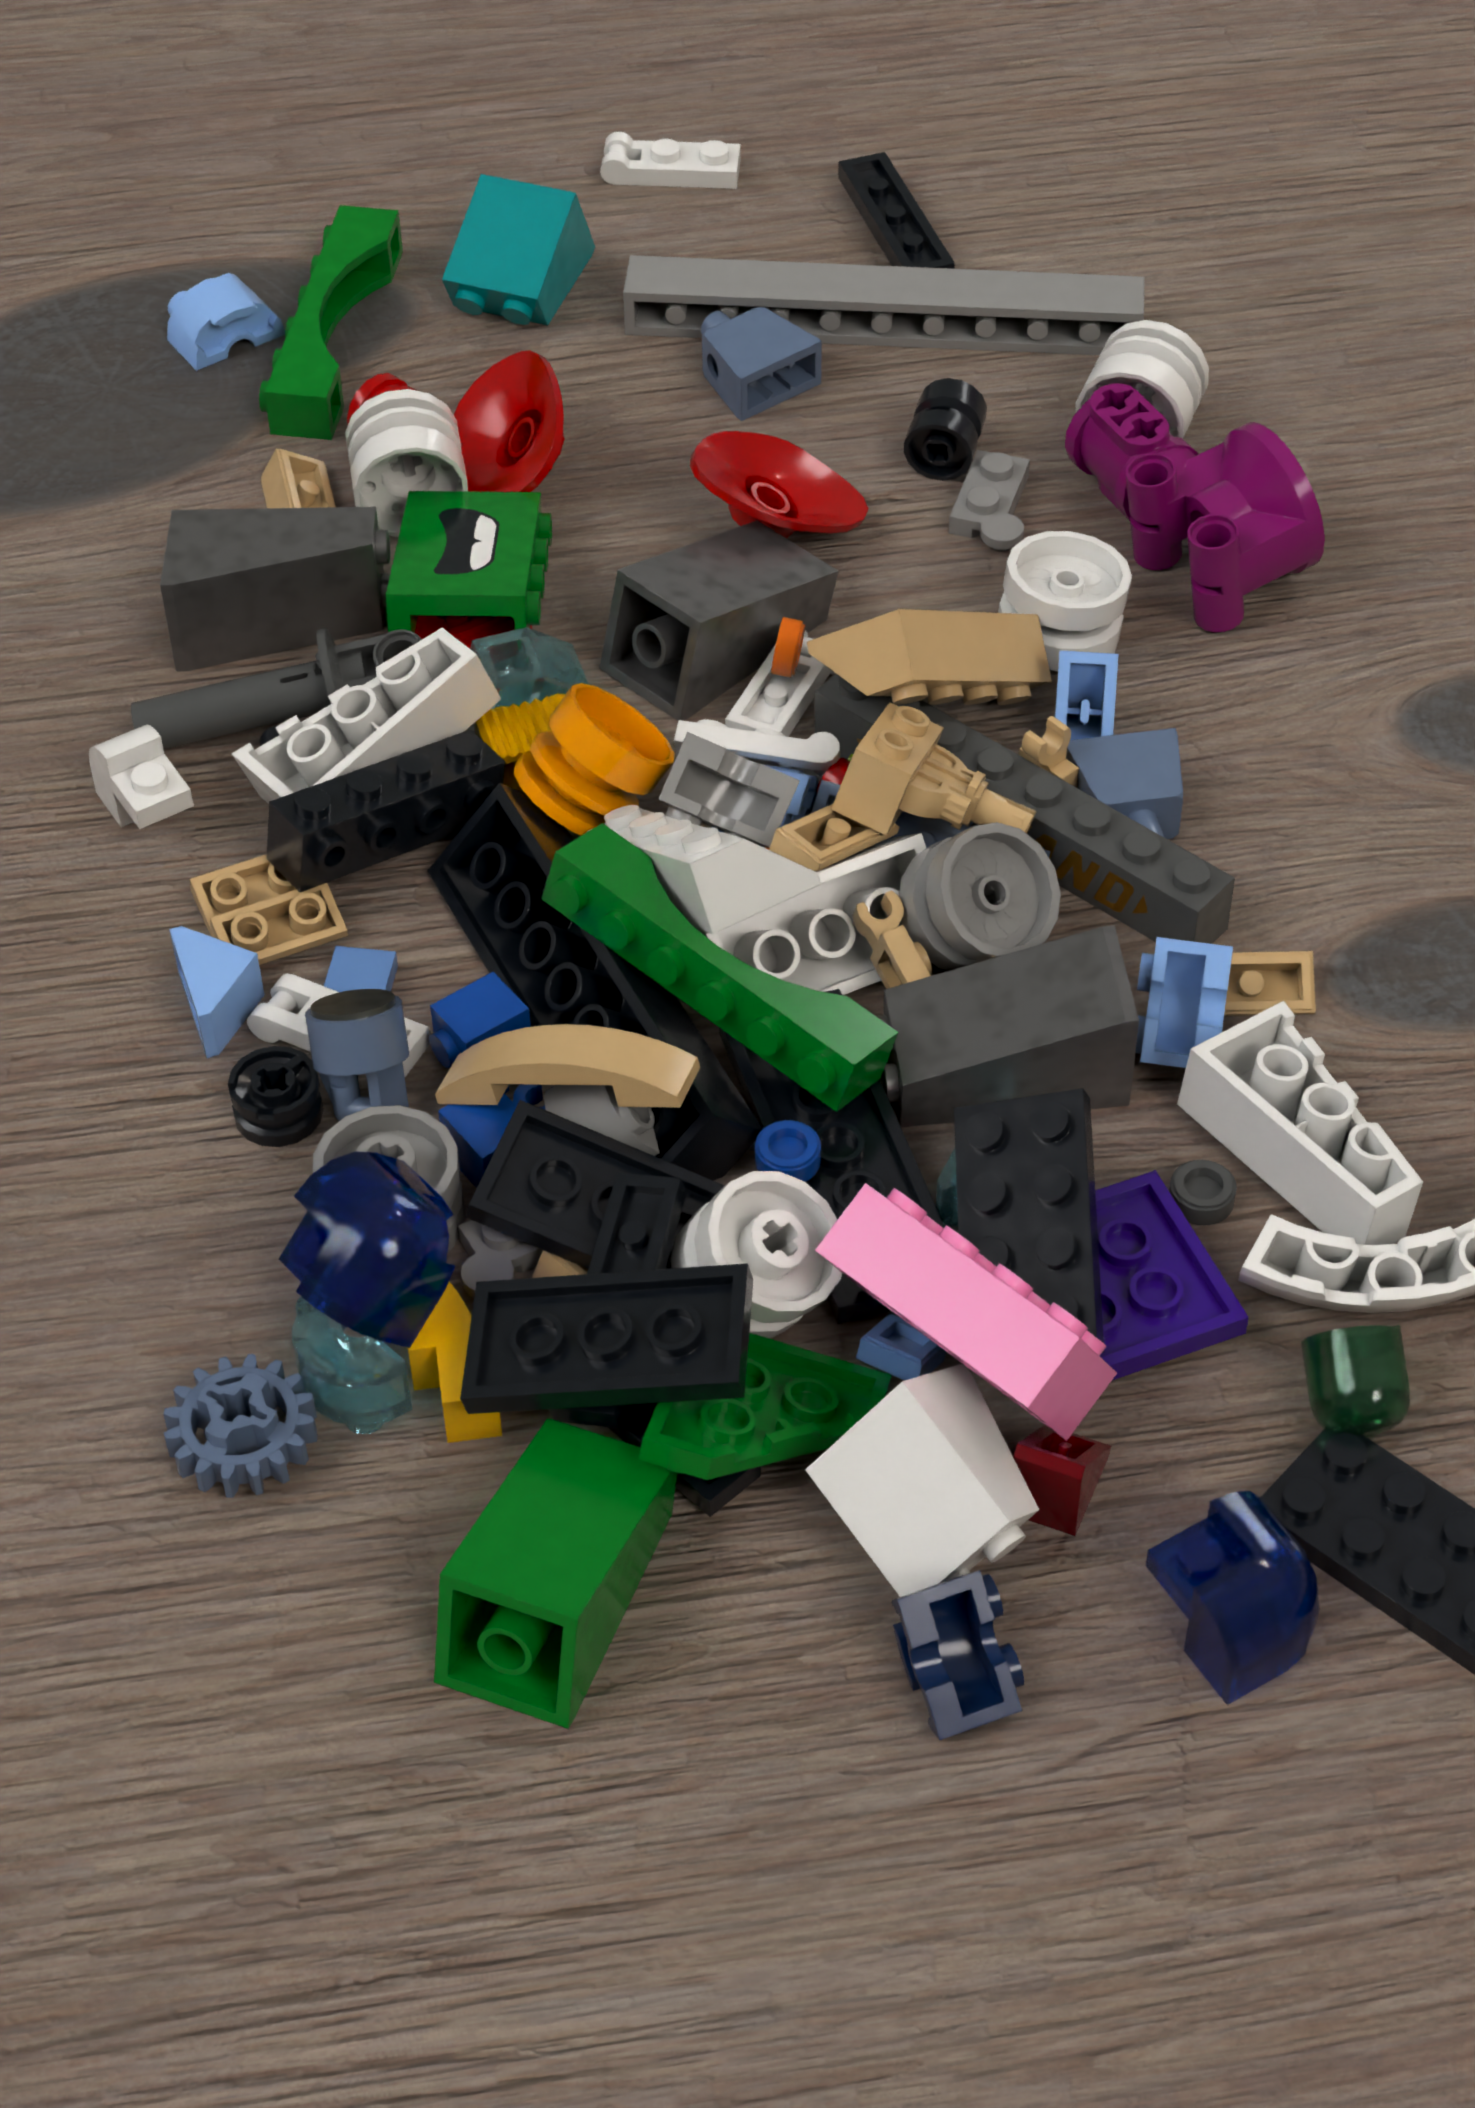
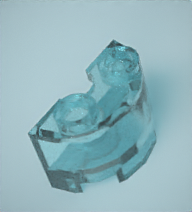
[291,1282,412,1434]

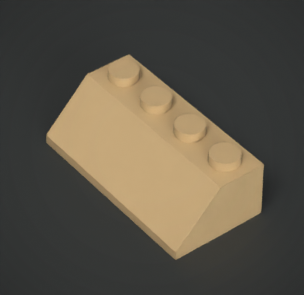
[807,609,1052,705]

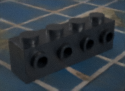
[266,730,505,893]

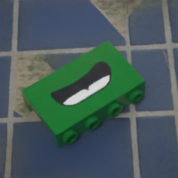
[386,491,552,645]

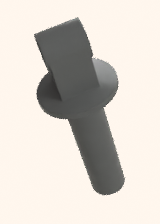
[131,628,422,749]

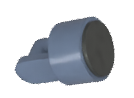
[305,989,409,1121]

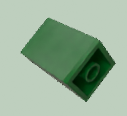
[434,1418,677,1729]

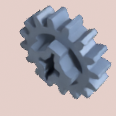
[163,1354,318,1498]

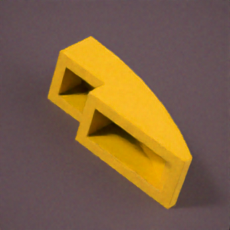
[397,1240,503,1443]

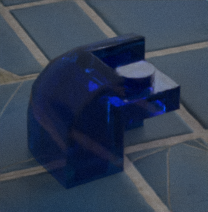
[279,1151,455,1348]
[1146,1491,1320,1705]

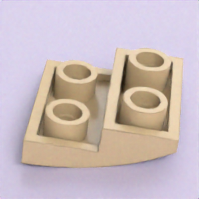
[190,854,348,965]

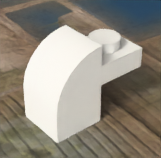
[89,725,194,829]

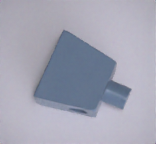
[701,307,822,421]
[1066,728,1183,839]

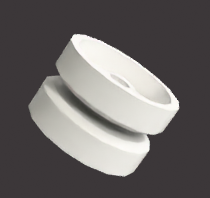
[998,531,1132,671]
[670,1171,842,1339]

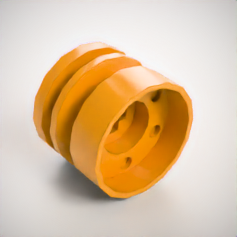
[514,683,675,836]

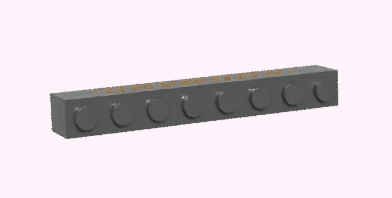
[815,674,1235,944]

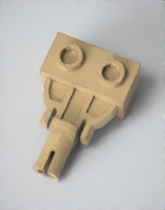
[831,702,1037,835]

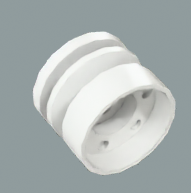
[1076,320,1209,439]
[345,389,468,537]

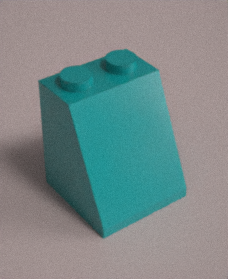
[442,174,595,326]

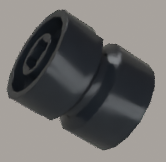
[904,378,987,481]

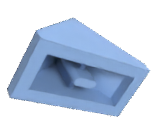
[1055,651,1119,740]
[169,926,265,1058]

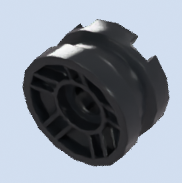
[228,1046,324,1147]

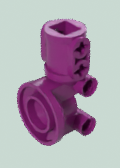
[1065,383,1325,632]

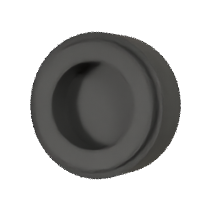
[1169,1160,1236,1225]

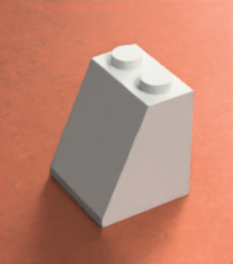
[805,1364,1039,1597]

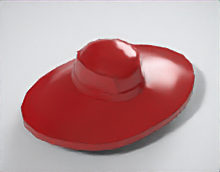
[454,350,565,492]
[690,431,868,539]

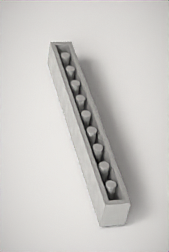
[623,255,1145,355]

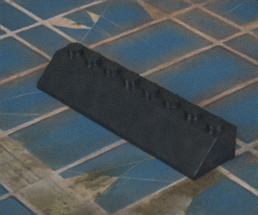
[427,783,763,1181]

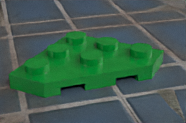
[638,1332,892,1480]

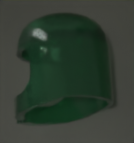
[1301,1325,1410,1437]

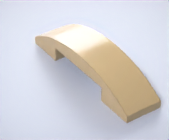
[435,1024,700,1108]

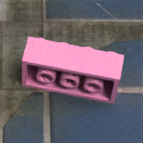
[815,1183,1117,1441]

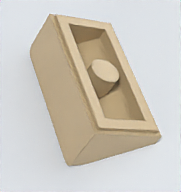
[261,448,336,508]
[769,804,900,871]
[1224,951,1316,1016]

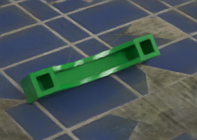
[259,205,403,440]
[542,823,899,1112]

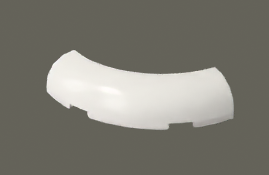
[1238,1214,1475,1313]

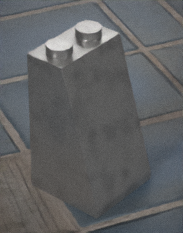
[160,507,390,671]
[599,521,838,721]
[876,925,1139,1127]

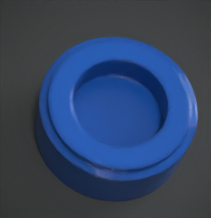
[755,1120,821,1182]

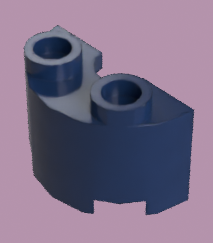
[892,1570,1024,1740]

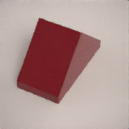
[1013,1425,1112,1536]

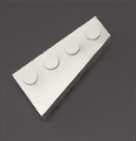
[231,628,501,804]
[1177,1001,1423,1245]

